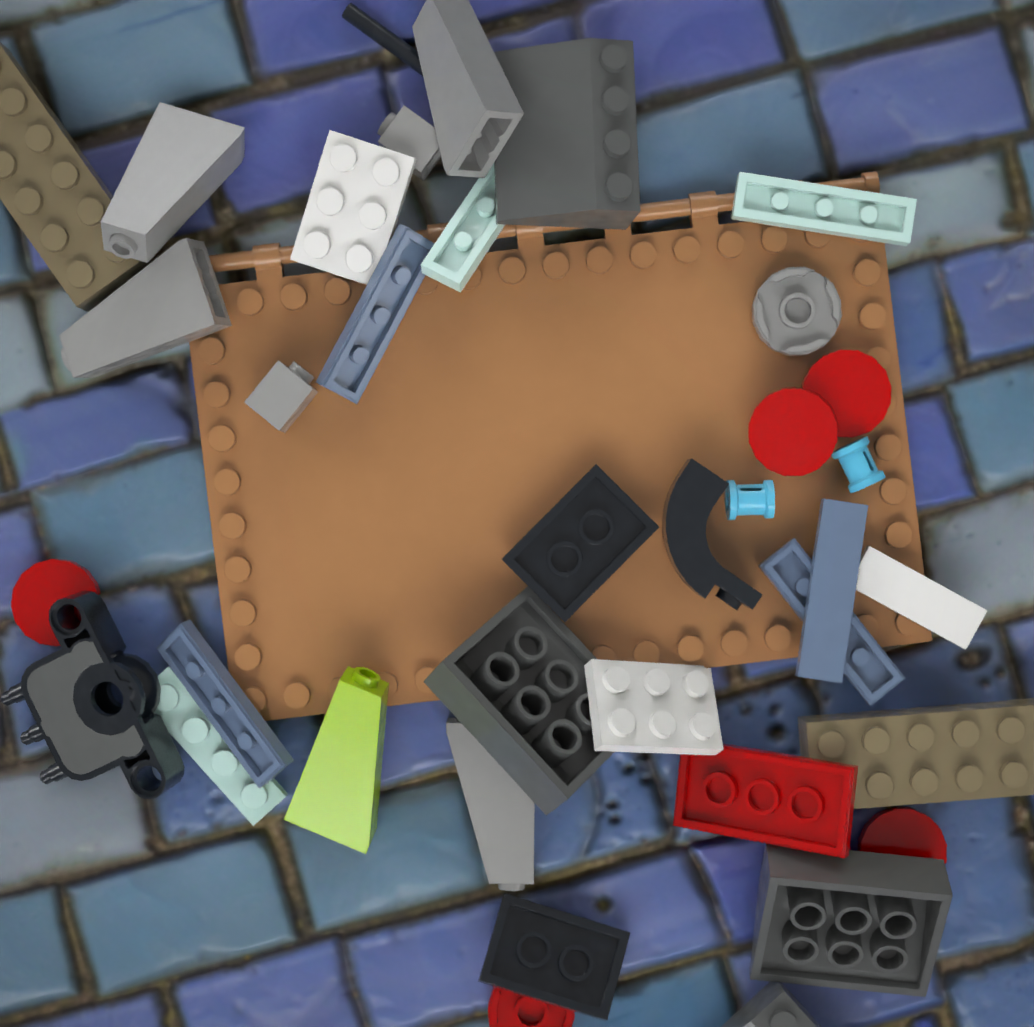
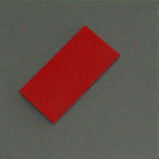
[673,743,858,858]

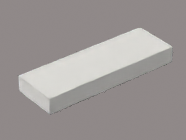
[856,546,987,650]

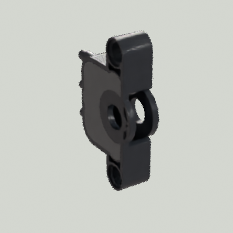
[1,590,185,800]

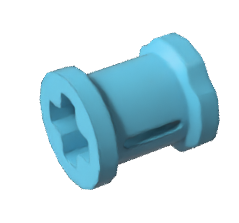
[831,436,886,493]
[724,480,775,520]

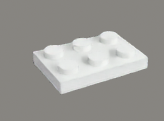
[290,130,417,285]
[584,659,724,755]

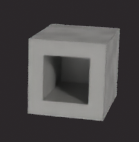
[377,105,441,181]
[244,360,318,433]

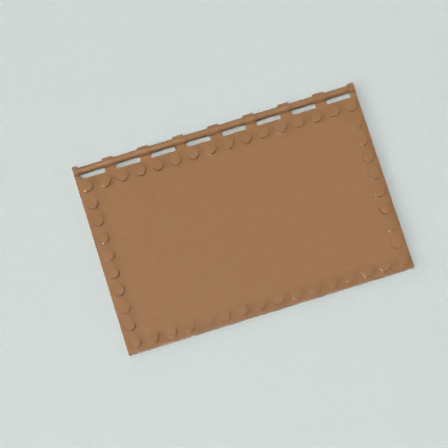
[189,171,932,721]

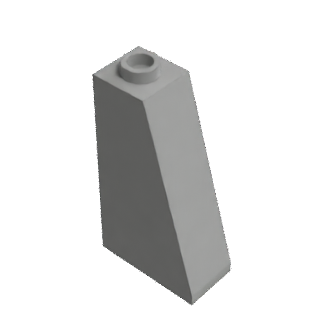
[412,0,524,178]
[101,102,245,263]
[59,238,232,378]
[446,718,535,891]

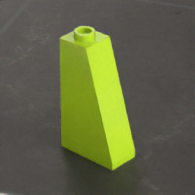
[284,666,389,854]

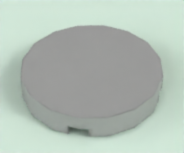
[752,267,842,356]

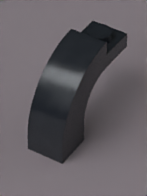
[662,458,763,611]

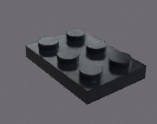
[502,464,659,622]
[478,893,630,1021]

